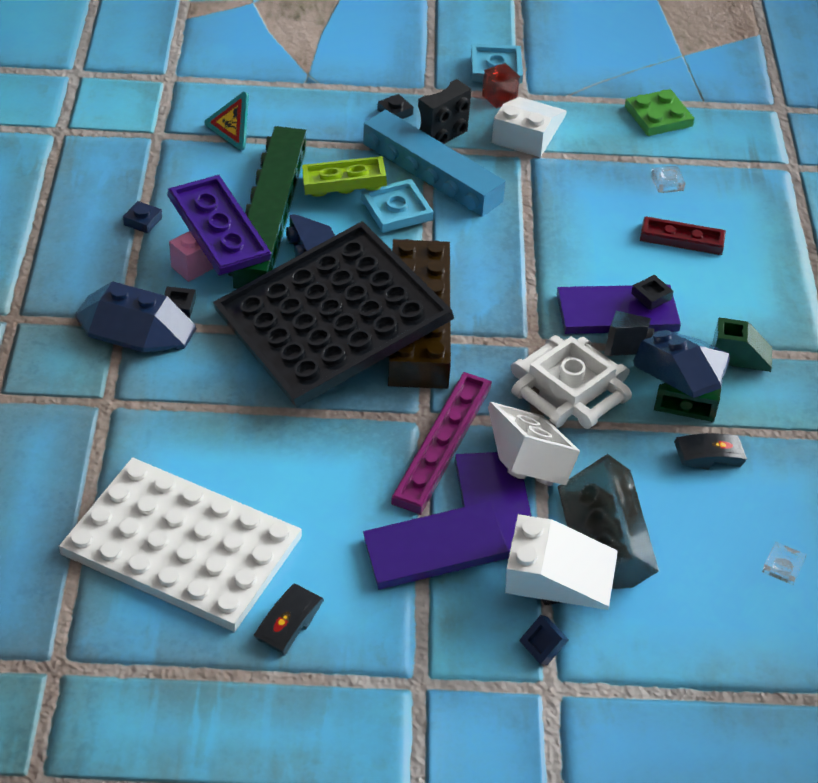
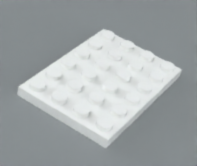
[59,457,302,632]

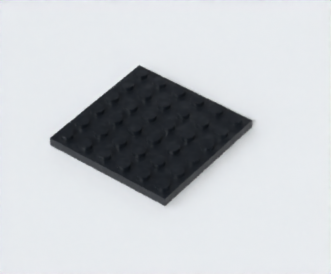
[213,221,454,408]

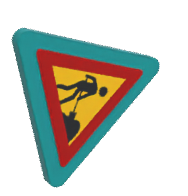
[205,92,249,150]

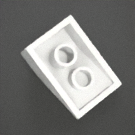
[492,97,567,158]
[488,402,580,486]
[505,514,617,610]

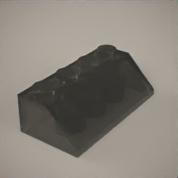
[558,454,659,589]

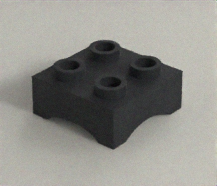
[418,79,471,144]

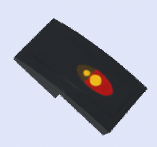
[674,433,747,470]
[254,583,324,655]

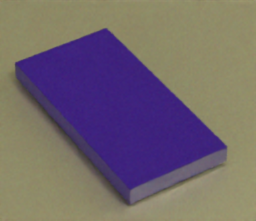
[167,175,272,276]
[556,284,681,334]
[455,452,532,559]
[363,501,509,590]

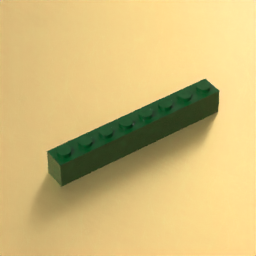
[228,126,306,289]

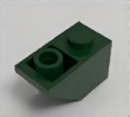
[712,317,772,372]

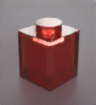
[482,63,520,108]

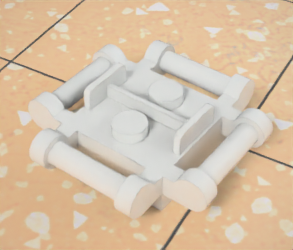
[511,335,632,429]

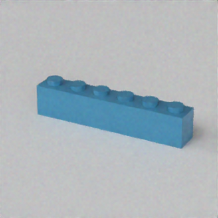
[363,109,506,217]

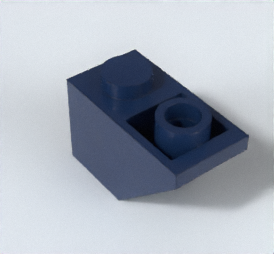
[286,214,335,257]

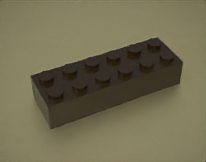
[388,239,451,389]

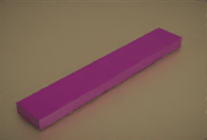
[391,372,492,515]

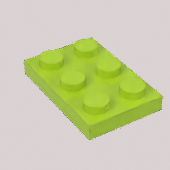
[302,156,387,197]

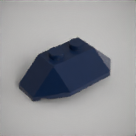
[75,281,196,352]
[633,330,730,398]

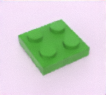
[625,89,695,136]

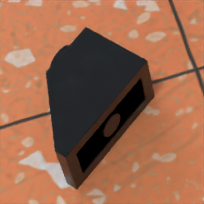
[604,311,655,356]

